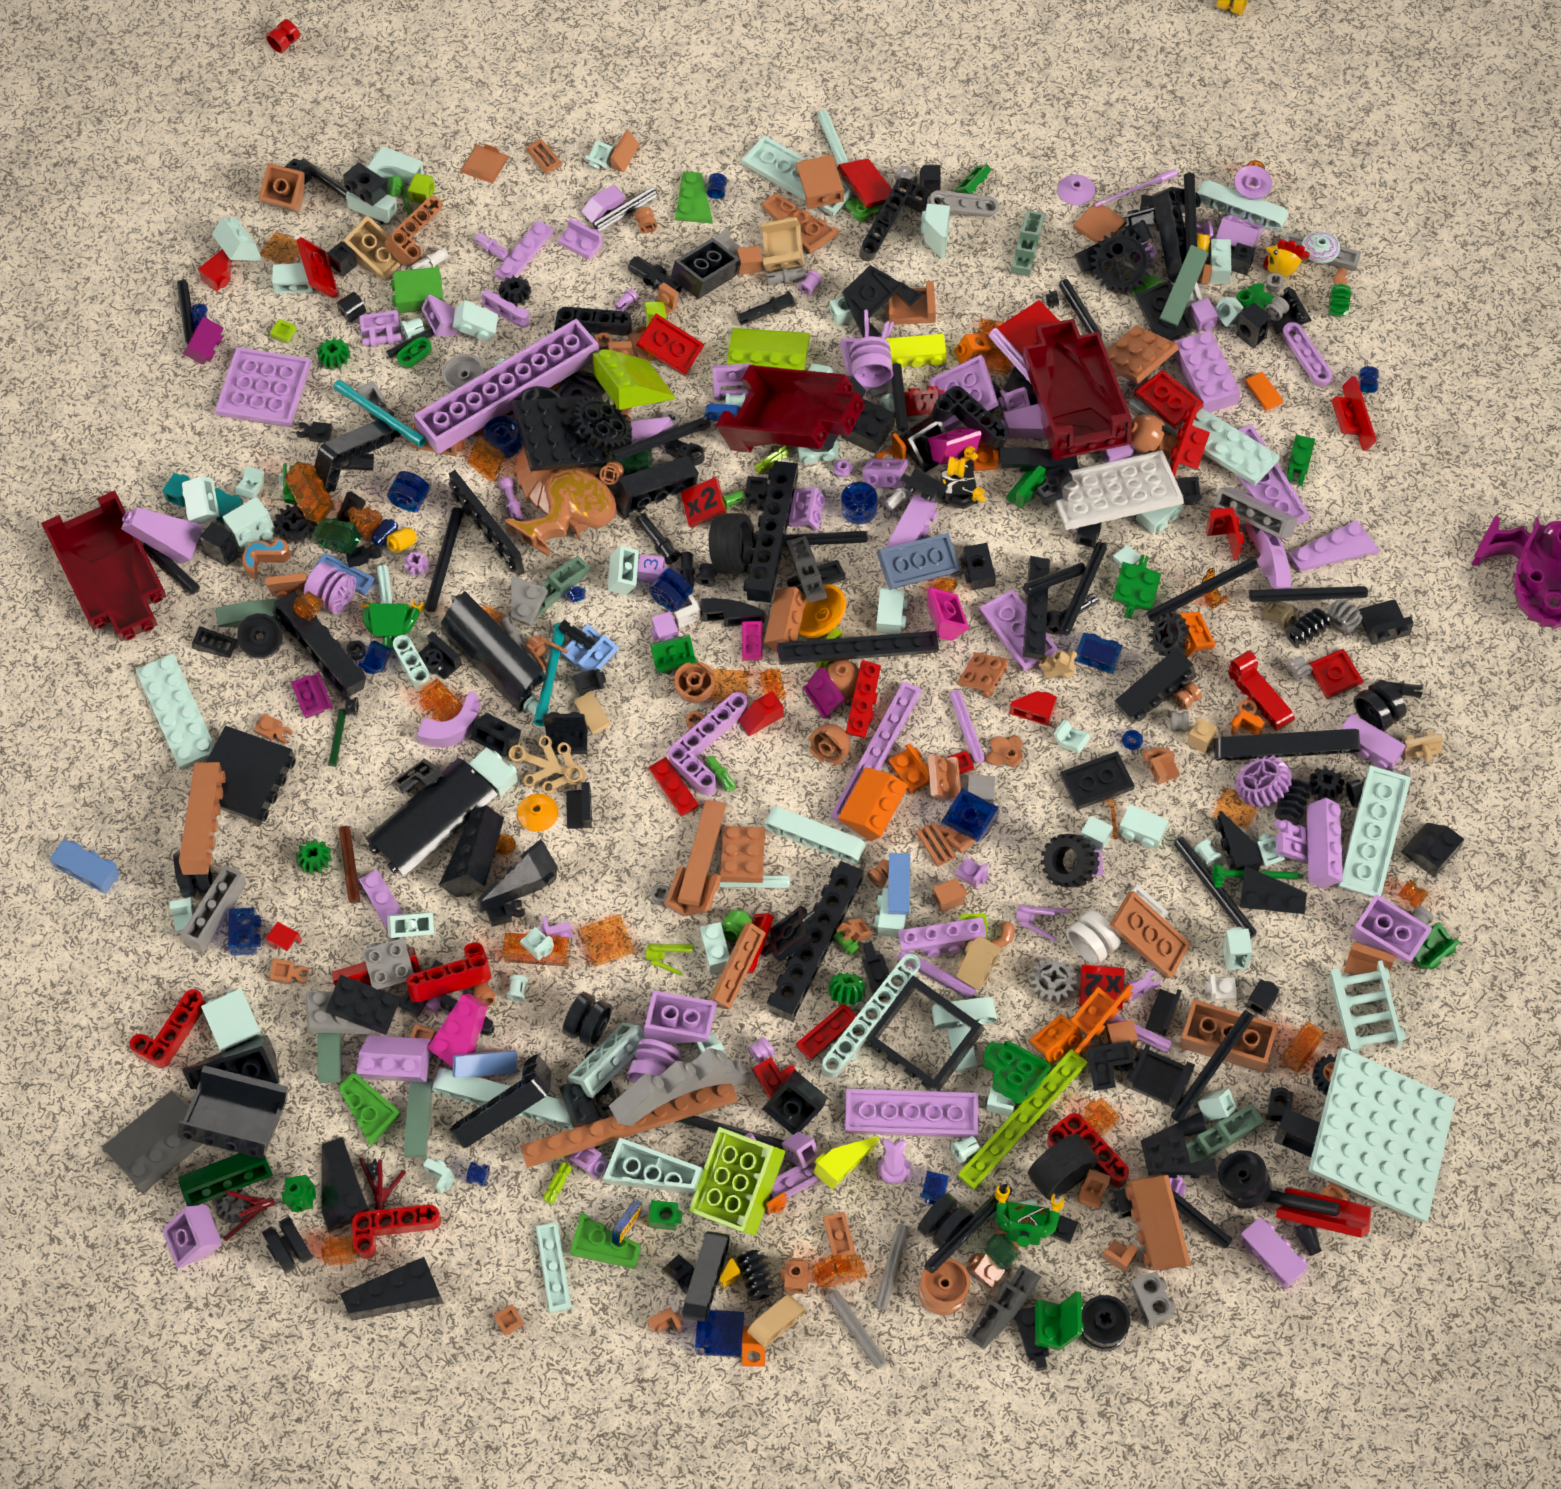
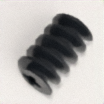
[1285,608,1332,649]
[1274,779,1312,826]
[737,1250,776,1301]

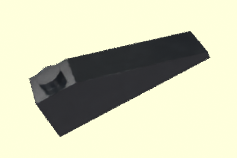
[322,1137,369,1232]

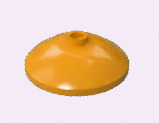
[798,584,847,638]

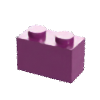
[183,316,224,365]

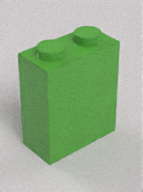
[391,267,443,314]

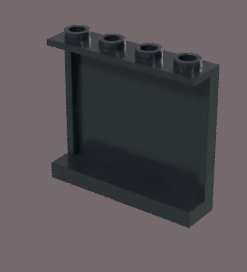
[189,725,296,827]
[178,1066,288,1159]

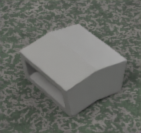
[967,775,995,803]

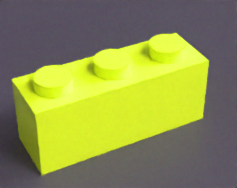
[886,334,946,367]

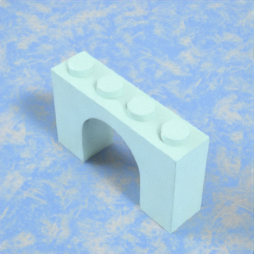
[346,146,423,223]

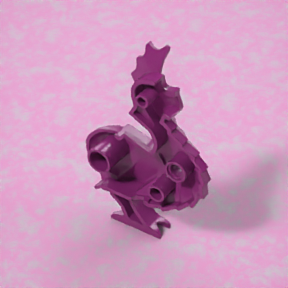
[1471,515,1561,629]

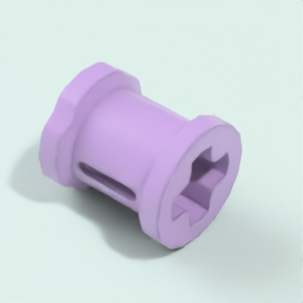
[798,270,822,296]

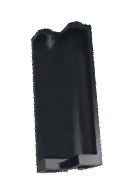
[441,591,547,712]
[365,758,498,876]

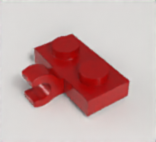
[751,1057,797,1098]

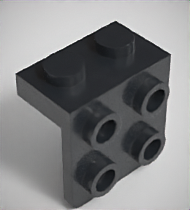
[1359,600,1414,645]
[543,712,588,755]

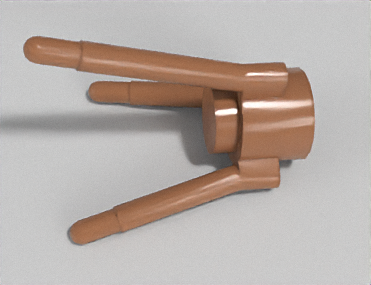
[525,636,568,670]

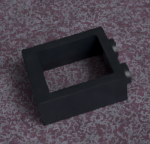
[1273,1108,1320,1158]

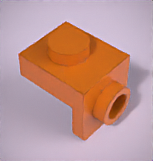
[1230,710,1265,735]

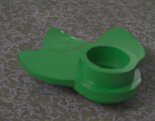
[1236,283,1275,311]

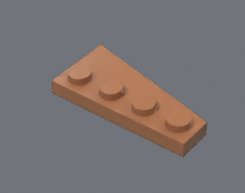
[762,193,839,254]

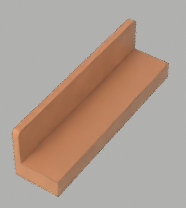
[710,922,766,1009]

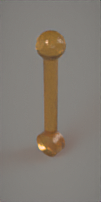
[1108,799,1118,840]

